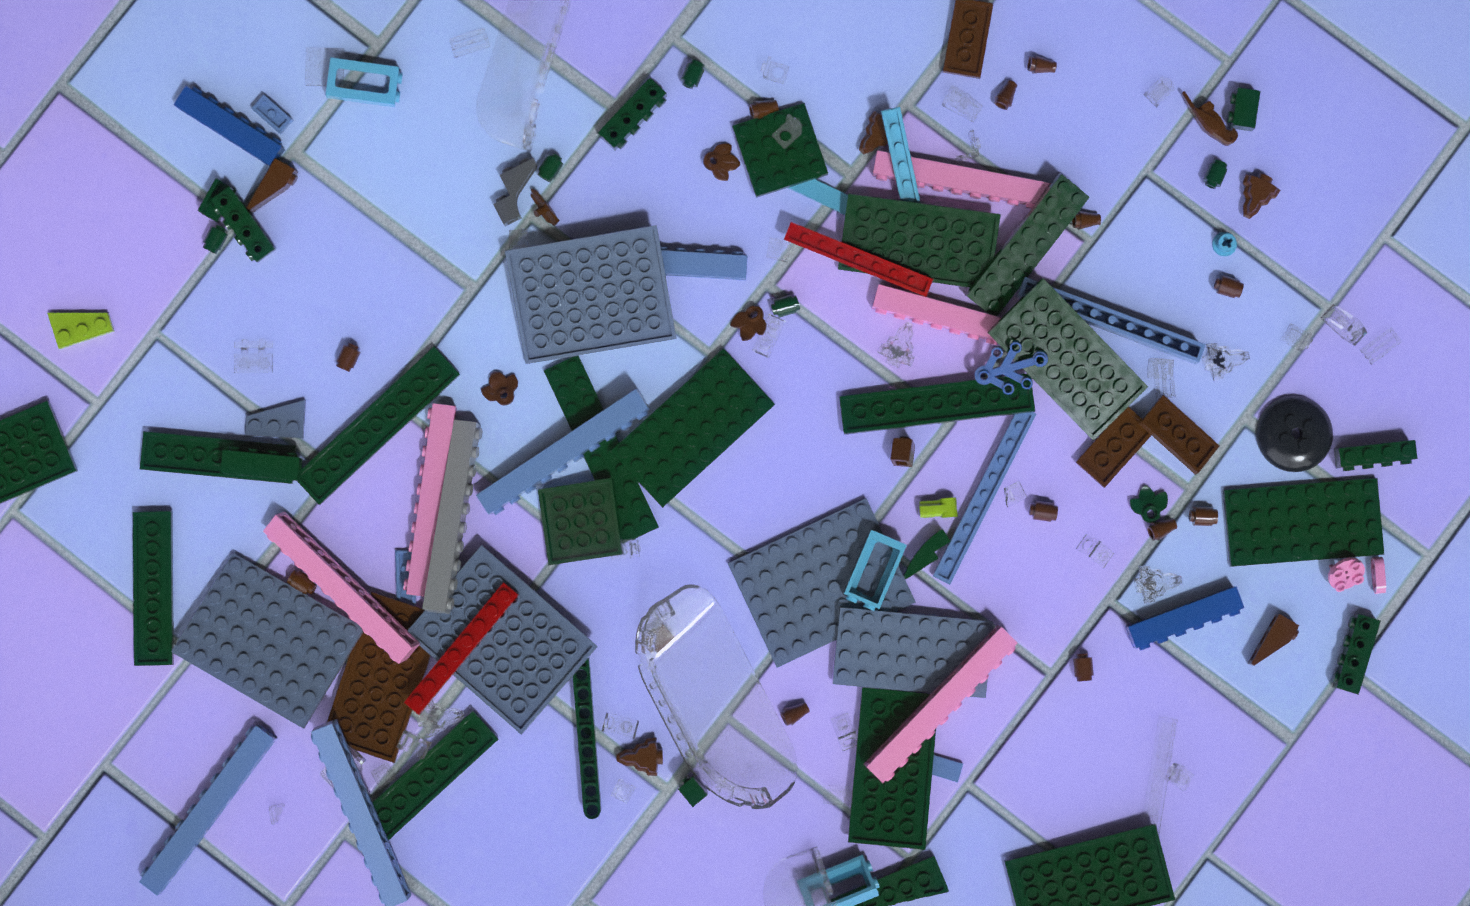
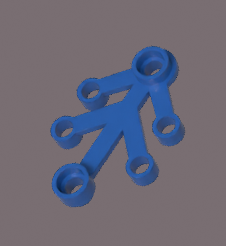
[975,340,1048,395]

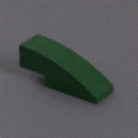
[903,529,951,579]

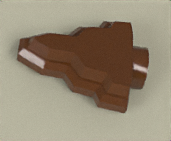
[859,111,888,155]
[1242,173,1281,219]
[616,737,663,776]

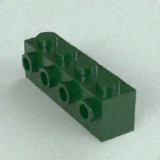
[598,78,667,151]
[211,186,277,263]
[1334,440,1418,471]
[220,447,303,481]
[1331,614,1381,695]

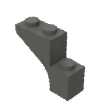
[493,157,537,227]

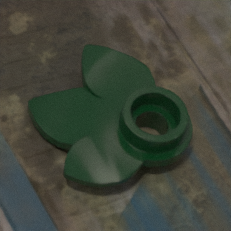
[1130,485,1168,523]

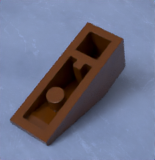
[247,159,298,212]
[1247,614,1299,666]

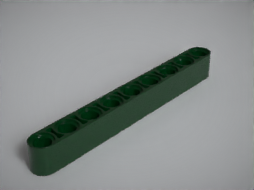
[573,657,602,819]

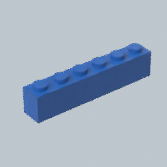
[173,86,285,167]
[1126,586,1245,651]

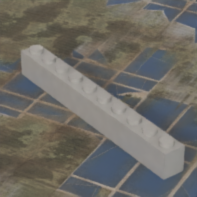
[422,420,483,614]

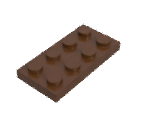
[942,0,993,79]
[1139,395,1220,475]
[1075,407,1152,488]

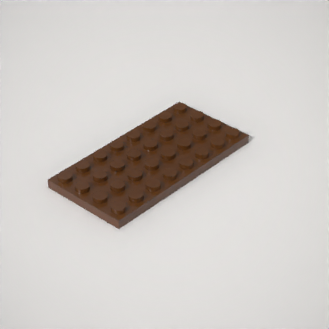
[327,592,431,763]

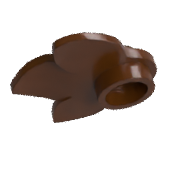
[703,143,741,181]
[730,306,767,341]
[481,371,518,406]

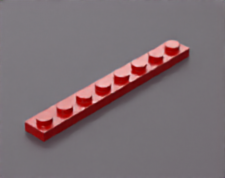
[784,222,933,297]
[404,582,519,715]

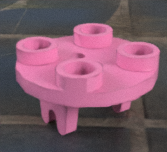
[1328,557,1365,592]

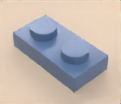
[251,95,293,135]

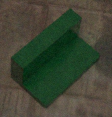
[197,178,237,223]

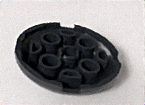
[1256,396,1333,472]

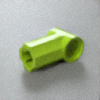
[919,497,958,518]

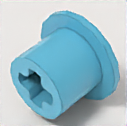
[1212,232,1237,257]

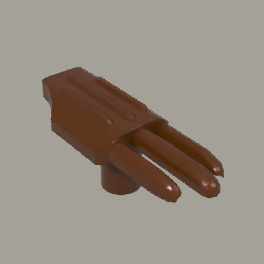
[530,189,559,226]

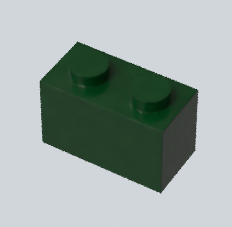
[1227,87,1261,132]
[678,774,708,807]

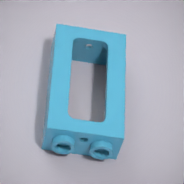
[326,57,403,107]
[843,530,907,611]
[798,855,880,906]

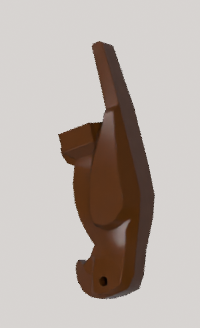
[1181,91,1238,146]

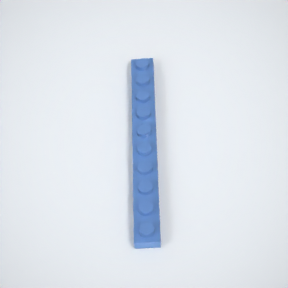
[933,412,1037,585]

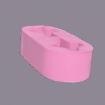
[1371,557,1386,594]

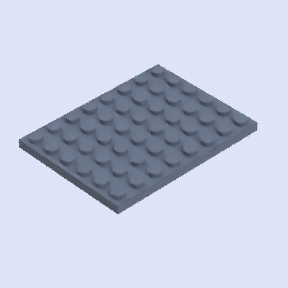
[505,225,677,364]
[728,498,916,668]
[408,545,598,735]
[171,553,363,729]

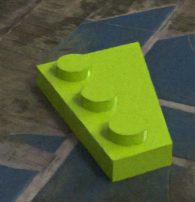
[47,313,115,349]

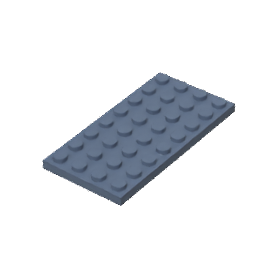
[832,607,993,698]

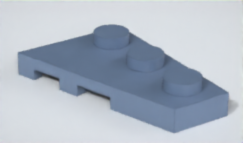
[245,400,306,438]

